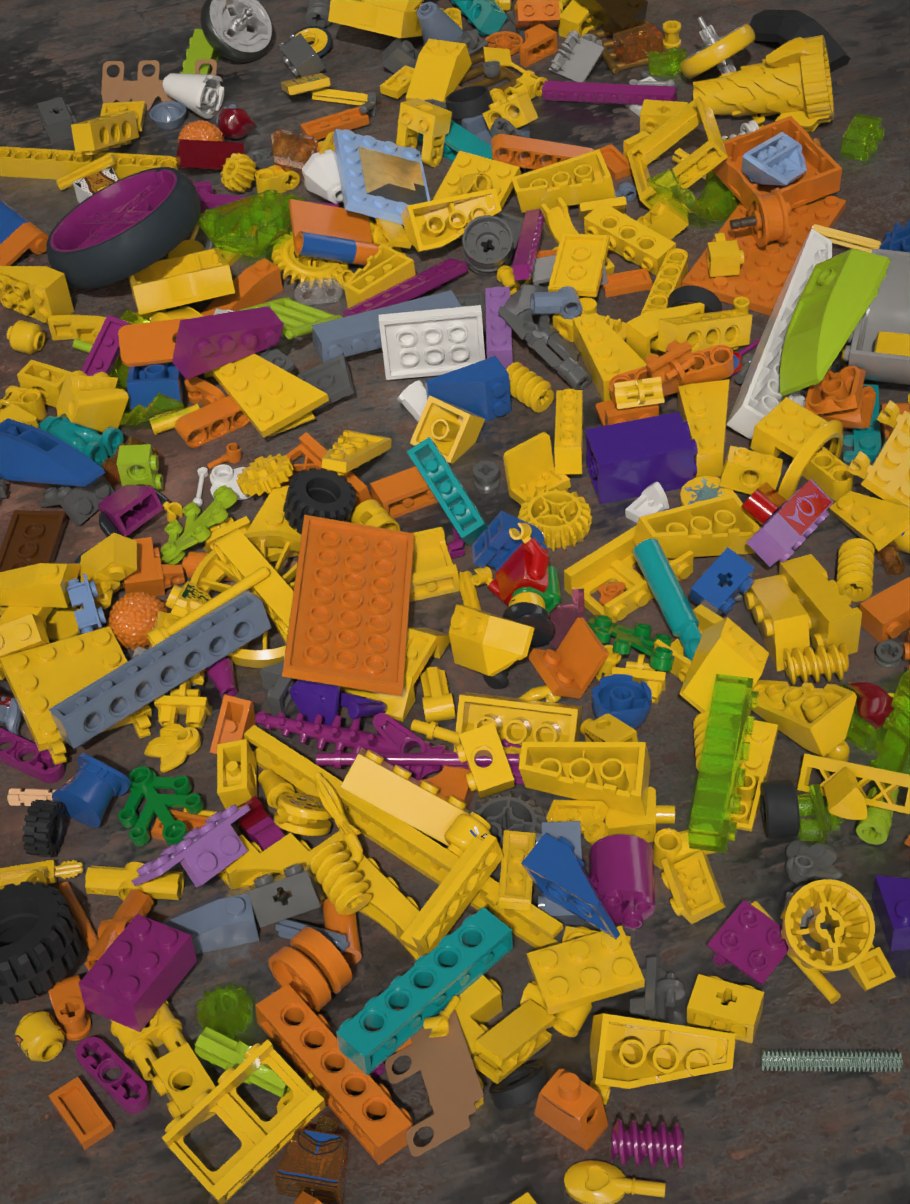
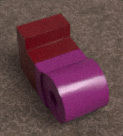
[236,796,285,851]

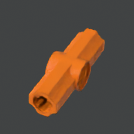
[84,889,154,970]

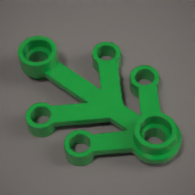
[588,615,674,671]
[118,766,204,846]

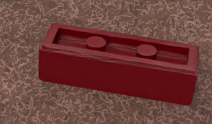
[176,139,244,169]

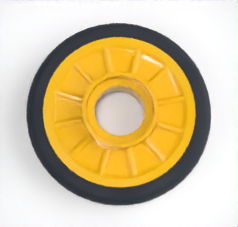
[289,26,332,58]

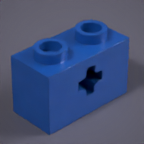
[689,547,755,616]

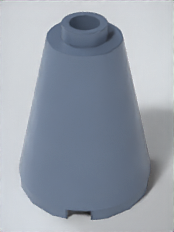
[417,2,463,45]

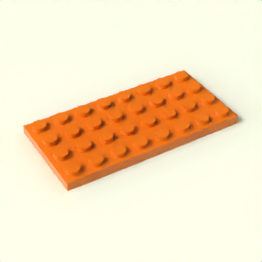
[682,195,847,316]
[282,515,414,696]

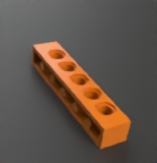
[255,984,413,1165]

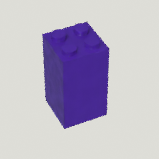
[585,412,698,504]

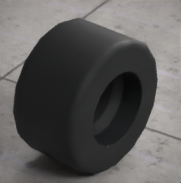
[760,779,800,838]

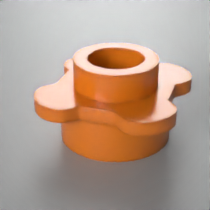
[598,582,626,605]

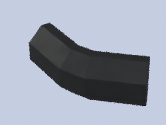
[750,9,850,73]

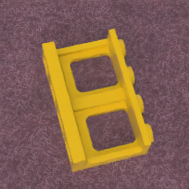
[564,525,694,623]
[162,1039,326,1204]

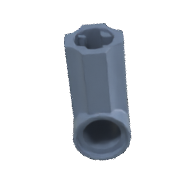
[530,286,582,319]

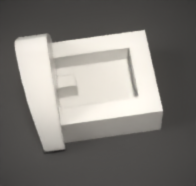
[397,380,427,421]
[625,482,669,523]

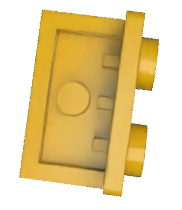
[661,850,726,924]

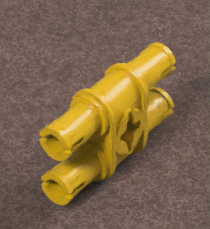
[110,1000,194,1081]

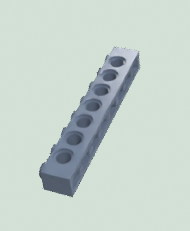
[49,590,272,749]

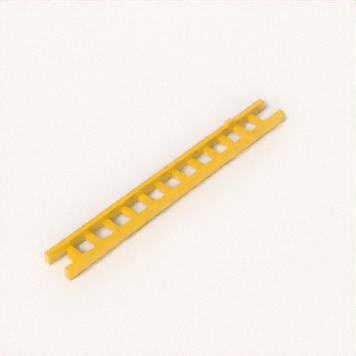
[244,725,563,950]

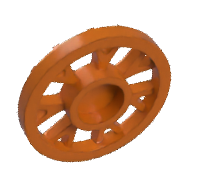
[485,31,523,55]

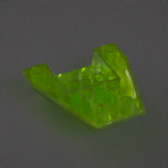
[197,189,306,258]

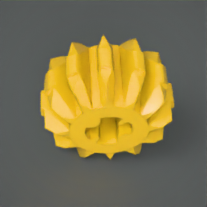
[220,153,257,193]

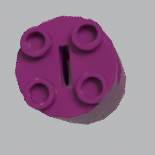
[589,834,656,929]

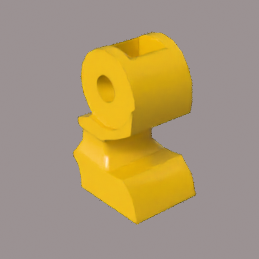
[552,297,597,343]

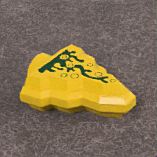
[165,581,212,621]

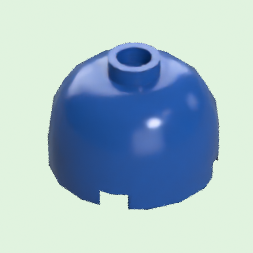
[592,674,652,729]

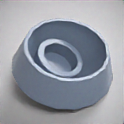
[149,101,186,130]

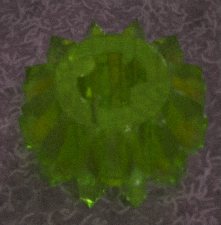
[196,983,253,1039]

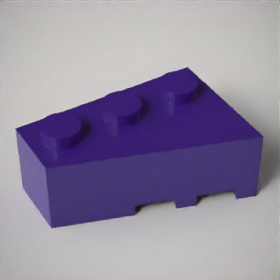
[872,875,910,952]

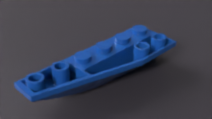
[0,418,105,487]

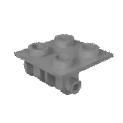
[549,30,605,82]

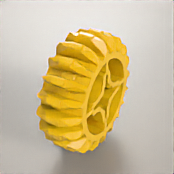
[518,487,592,552]

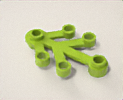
[160,485,238,565]

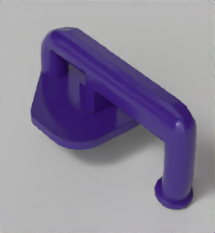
[290,680,387,726]

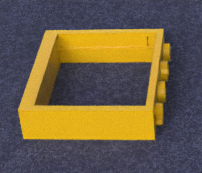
[627,96,728,210]

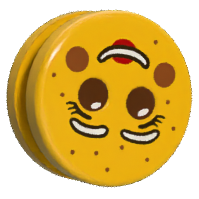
[274,793,332,836]

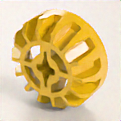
[780,879,875,973]

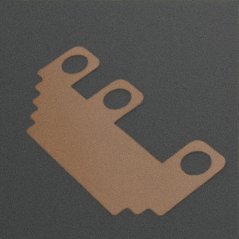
[374,1009,484,1157]

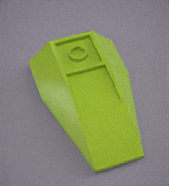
[780,249,891,396]

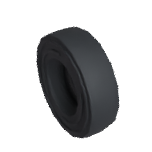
[489,1062,550,1109]

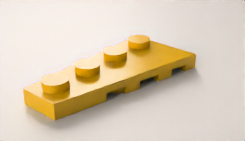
[322,430,392,475]

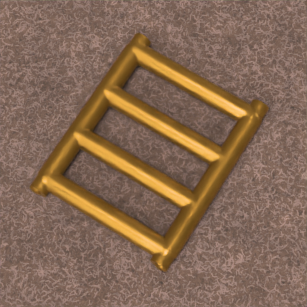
[587,19,672,74]
[454,51,520,92]

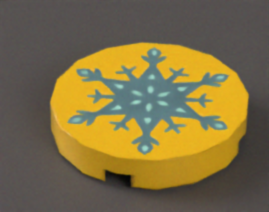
[680,476,734,506]

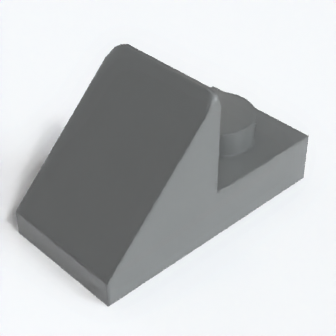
[260,661,299,716]

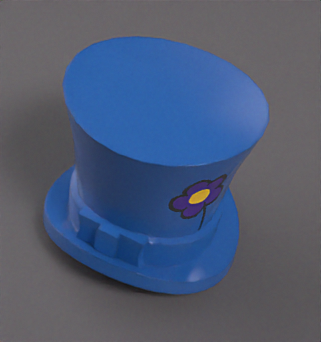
[52,752,131,828]

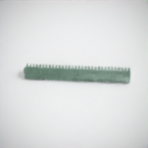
[761,1050,903,1072]

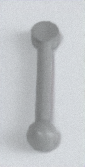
[629,79,675,87]

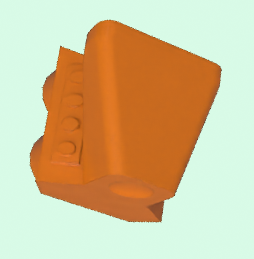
[805,366,876,429]

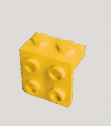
[503,432,571,505]

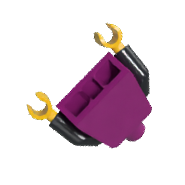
[98,485,183,537]

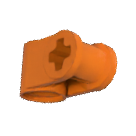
[48,974,92,1041]

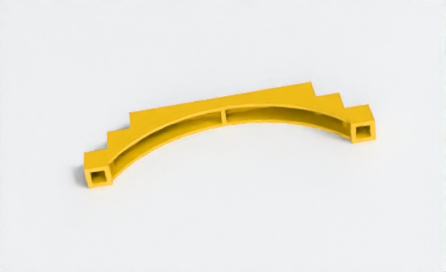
[217,831,503,1109]

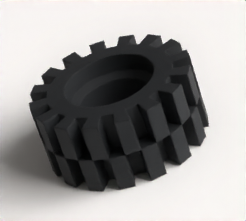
[22,799,67,858]

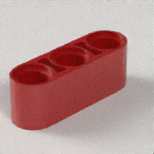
[741,482,787,525]

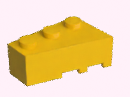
[344,243,416,308]
[744,575,810,671]

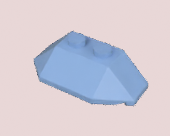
[742,132,807,186]

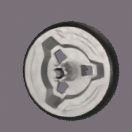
[200,0,273,63]

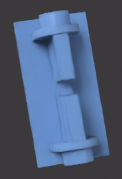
[66,574,106,634]

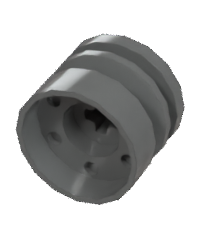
[462,215,513,277]

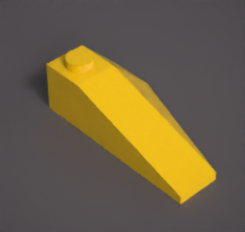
[401,188,502,252]
[742,680,857,757]
[589,1013,736,1089]

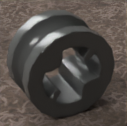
[875,640,903,668]

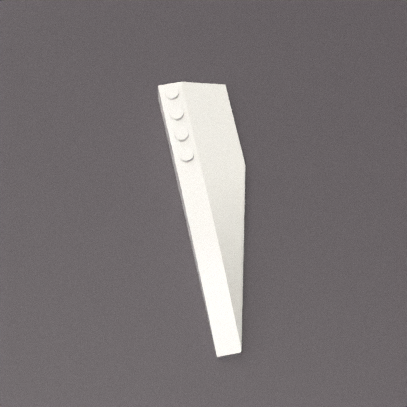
[726,229,832,439]

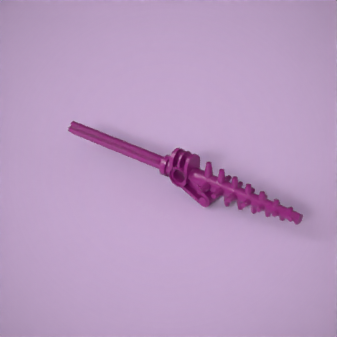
[255,711,525,786]

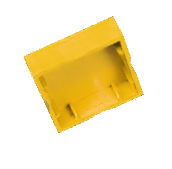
[328,0,444,38]
[128,247,235,315]

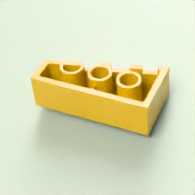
[558,0,602,38]
[678,379,729,477]
[341,747,470,846]

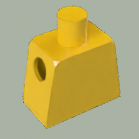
[605,787,675,843]

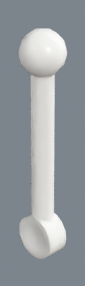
[193,467,208,507]

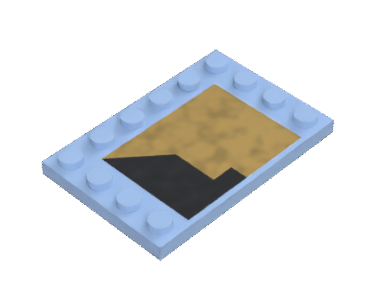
[333,129,431,225]

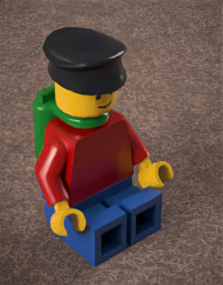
[471,511,561,647]

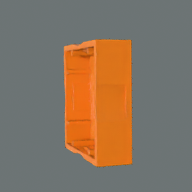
[711,116,842,210]

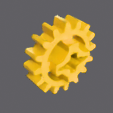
[236,454,294,497]

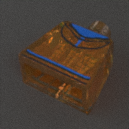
[273,1116,348,1204]

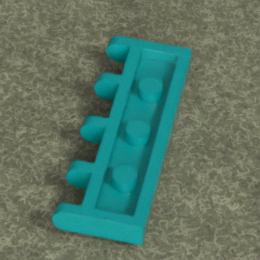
[843,384,881,463]

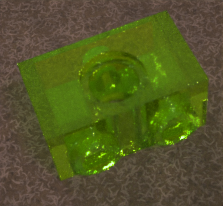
[841,113,885,162]

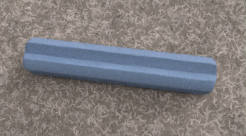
[275,919,349,954]

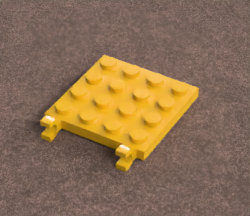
[846,401,910,507]

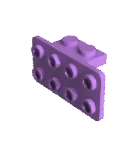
[132,804,250,887]

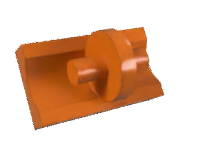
[645,340,696,384]

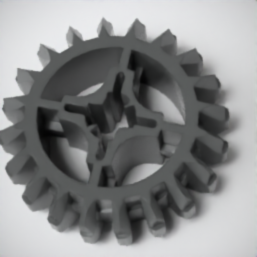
[469,792,548,870]

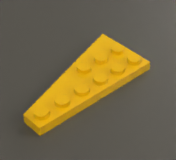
[210,354,329,438]

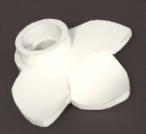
[210,464,250,500]

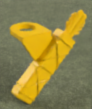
[0,860,83,890]

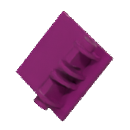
[707,900,789,986]

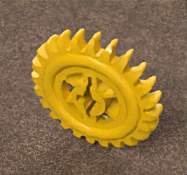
[271,232,349,290]

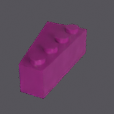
[172,306,284,380]

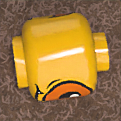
[15,1011,65,1062]

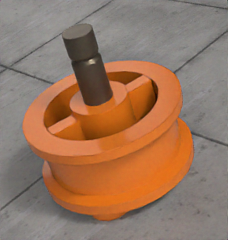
[730,189,791,247]

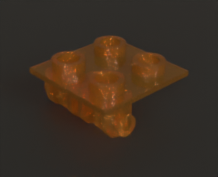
[270,129,318,172]

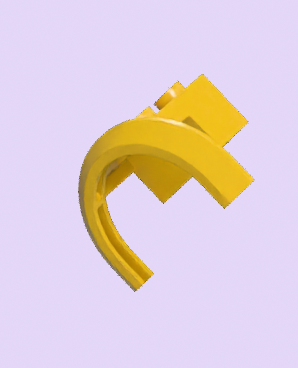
[750,397,843,500]

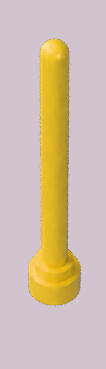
[146,567,270,646]

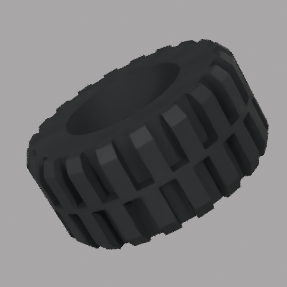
[0,881,82,1005]

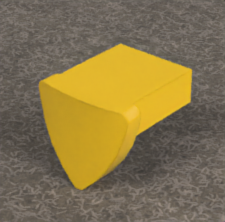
[823,767,867,820]

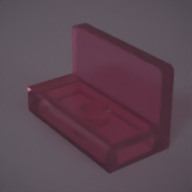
[550,589,585,651]

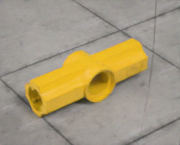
[85,862,185,901]

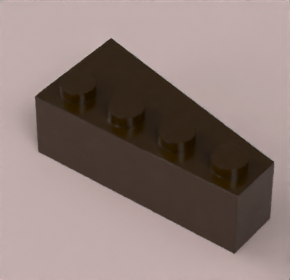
[577,0,648,45]

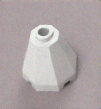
[302,149,343,204]

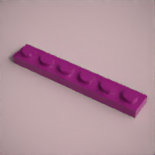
[342,258,468,317]

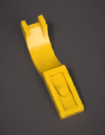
[540,197,615,275]

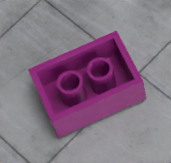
[78,914,197,1032]

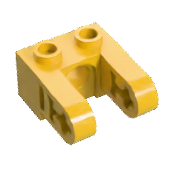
[396,98,452,167]

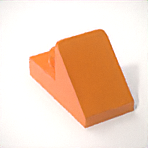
[210,694,256,754]

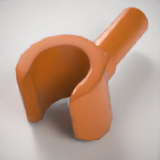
[206,443,242,470]

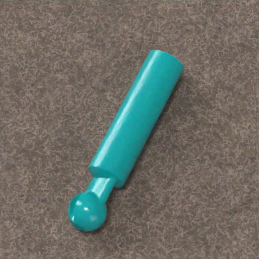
[633,539,702,661]

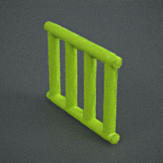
[238,297,342,339]

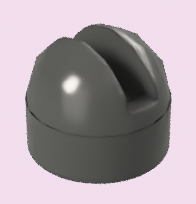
[483,61,500,79]

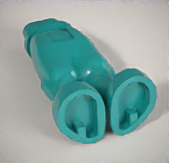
[39,415,123,467]

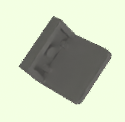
[38,475,115,526]

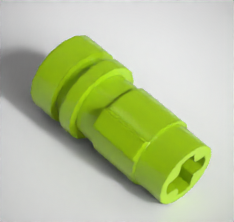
[856,782,899,845]

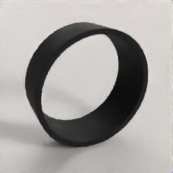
[445,85,494,119]
[667,286,722,312]

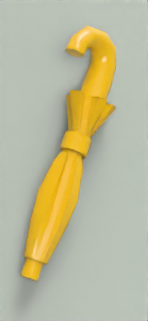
[314,772,363,865]

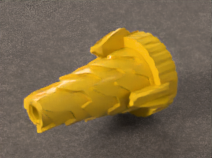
[693,35,834,132]

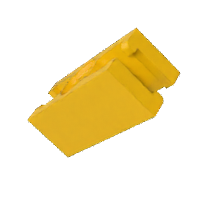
[369,217,412,256]
[472,999,556,1084]

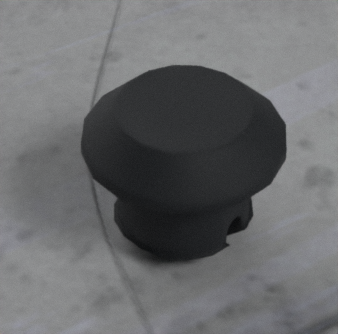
[484,668,509,689]

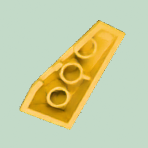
[0,563,81,608]

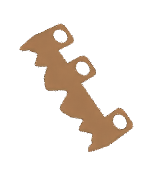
[101,59,217,111]

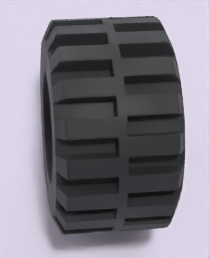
[283,468,356,534]

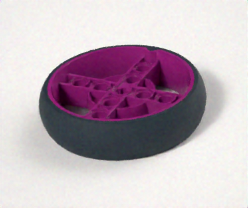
[46,167,201,289]

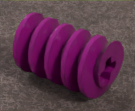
[611,1118,684,1169]

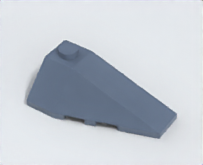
[159,886,259,954]

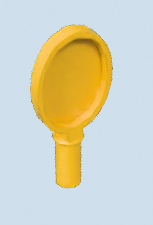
[564,1160,666,1204]

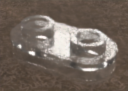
[295,279,343,307]

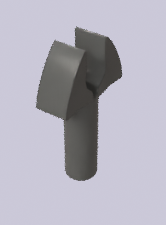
[359,92,380,117]

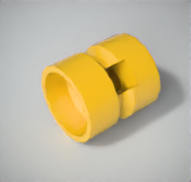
[351,499,400,531]

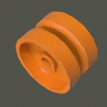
[268,927,352,1013]

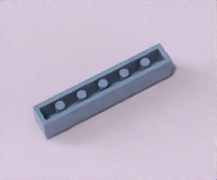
[312,290,462,363]

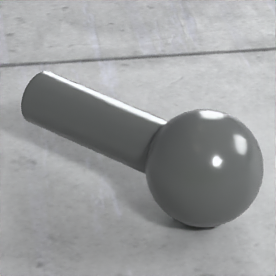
[735,353,754,384]

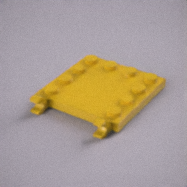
[0,626,152,765]

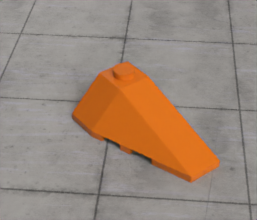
[201,258,283,316]

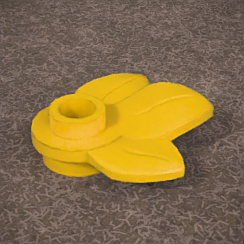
[144,724,201,773]

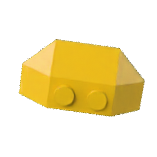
[449,604,535,677]

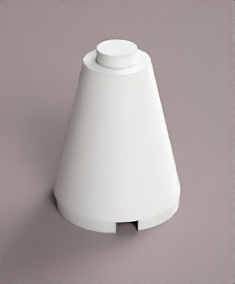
[163,73,224,119]

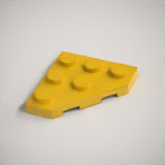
[245,485,301,563]

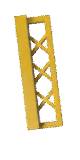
[797,753,910,814]
[400,834,504,955]

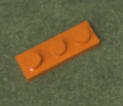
[300,106,370,142]

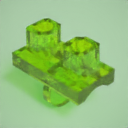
[648,47,687,78]
[797,784,846,844]

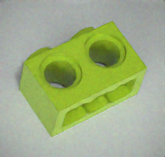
[117,444,163,491]

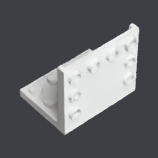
[379,305,485,380]

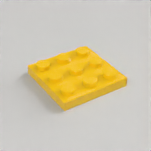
[432,151,521,209]

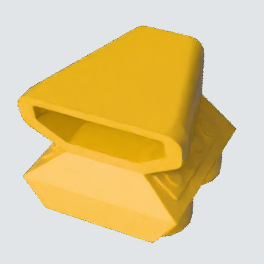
[56,370,129,433]

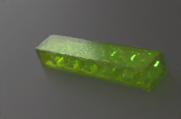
[688,674,759,853]

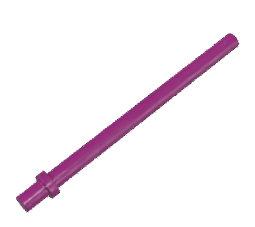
[316,750,519,769]

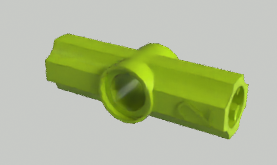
[194,1027,298,1098]

